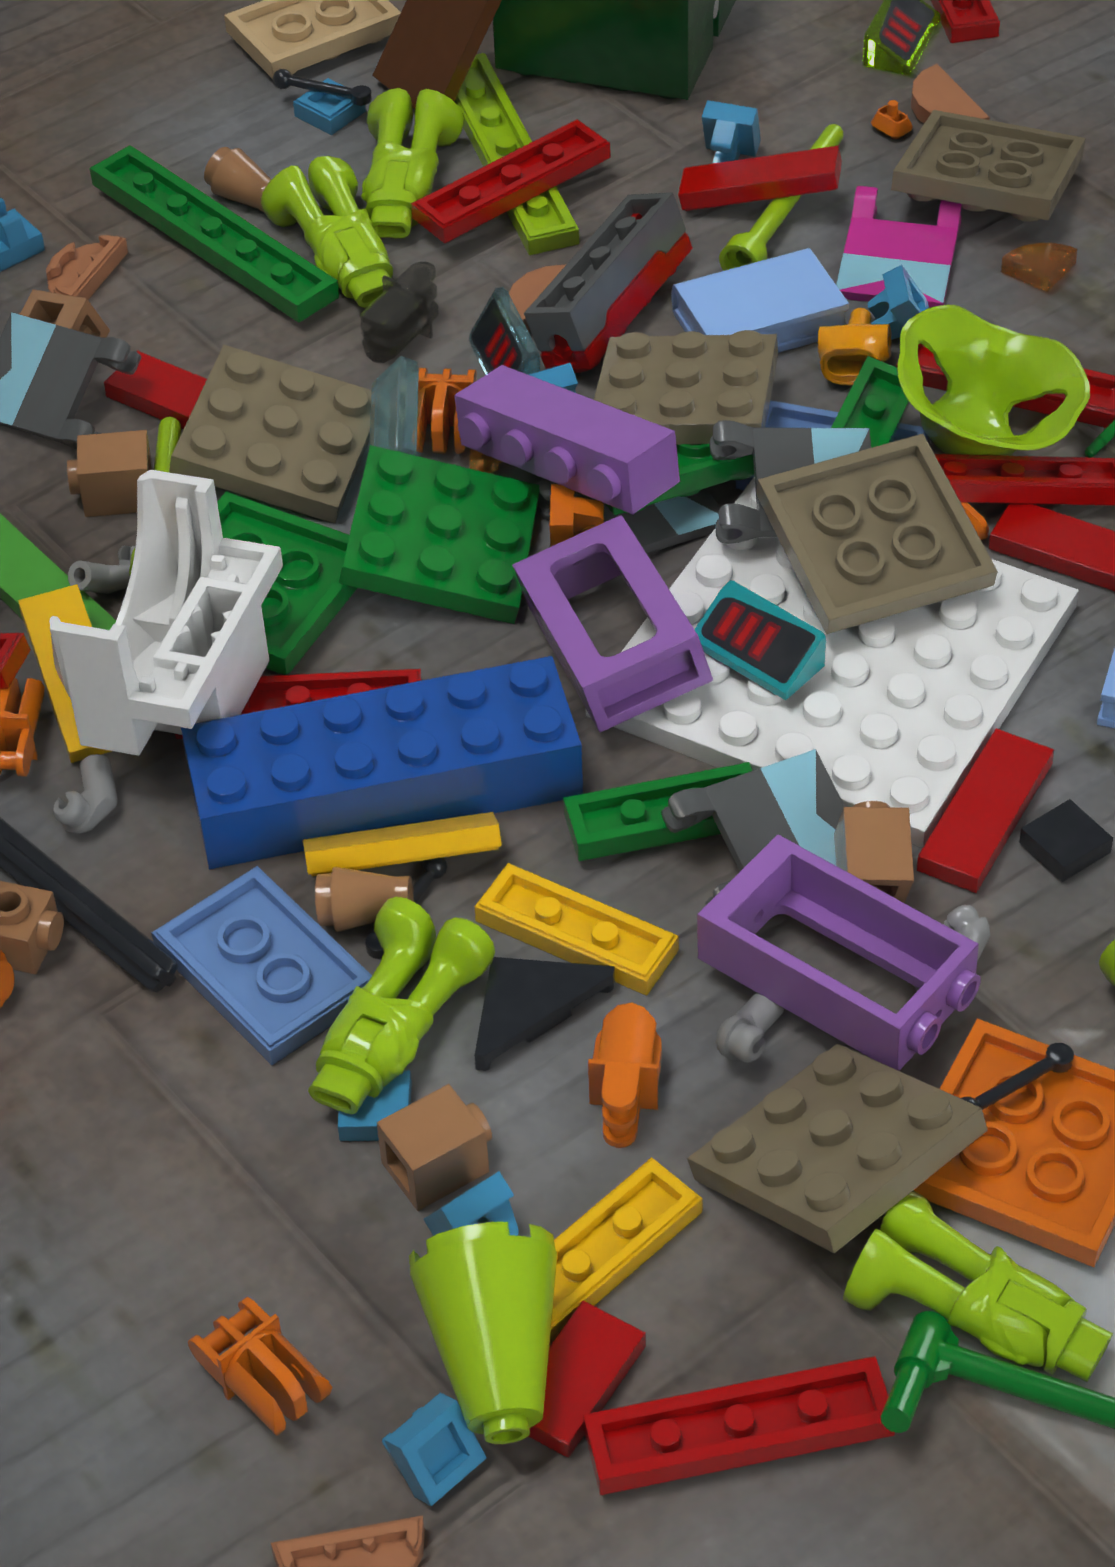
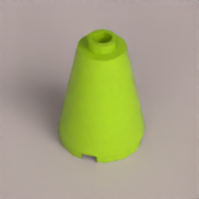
[409,1222,557,1444]

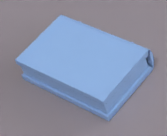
[671,248,849,353]

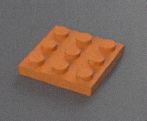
[914,1018,1115,1267]

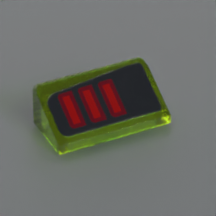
[863,0,941,76]

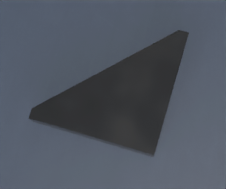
[474,957,615,1071]

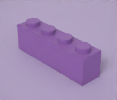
[454,365,680,514]

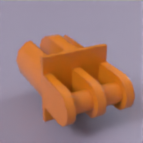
[409,368,477,454]
[0,678,45,777]
[588,1002,662,1148]
[188,1297,333,1436]

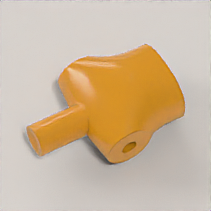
[818,308,892,385]

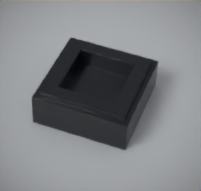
[1019,799,1113,882]

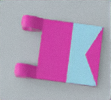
[836,186,962,308]

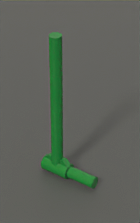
[881,1311,1115,1433]

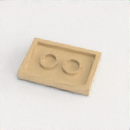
[224,0,401,79]

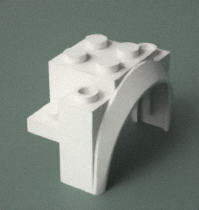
[49,470,283,756]

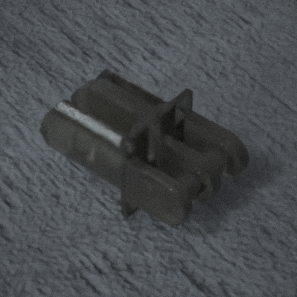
[359,262,439,363]

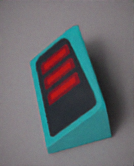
[694,580,826,701]

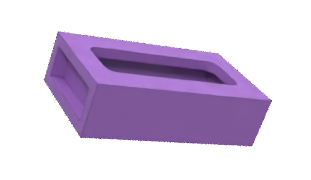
[512,515,713,733]
[697,835,981,1071]

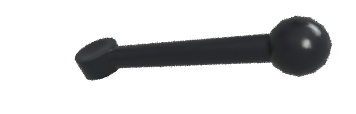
[273,69,372,106]
[365,857,448,959]
[961,1043,1074,1110]

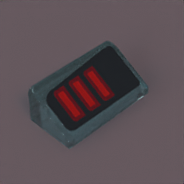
[469,287,540,375]

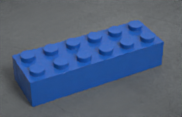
[181,656,583,870]

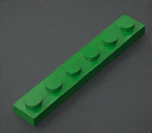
[90,145,339,323]

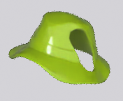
[897,304,1090,456]

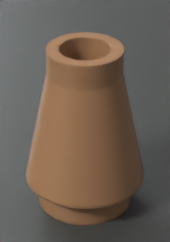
[204,147,272,213]
[315,867,414,932]

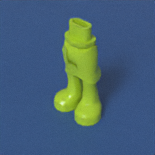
[361,88,464,238]
[261,156,397,308]
[308,897,495,1114]
[843,1190,1113,1382]

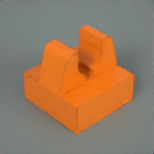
[549,484,604,547]

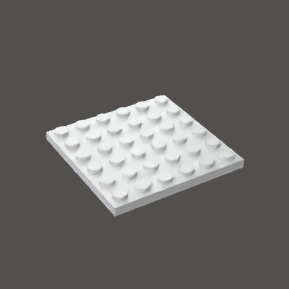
[586,478,1079,848]

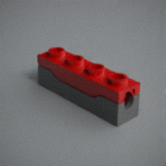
[524,192,693,373]

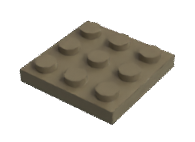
[891,110,1086,222]
[594,330,778,444]
[169,345,385,523]
[756,434,998,634]
[687,1044,988,1253]

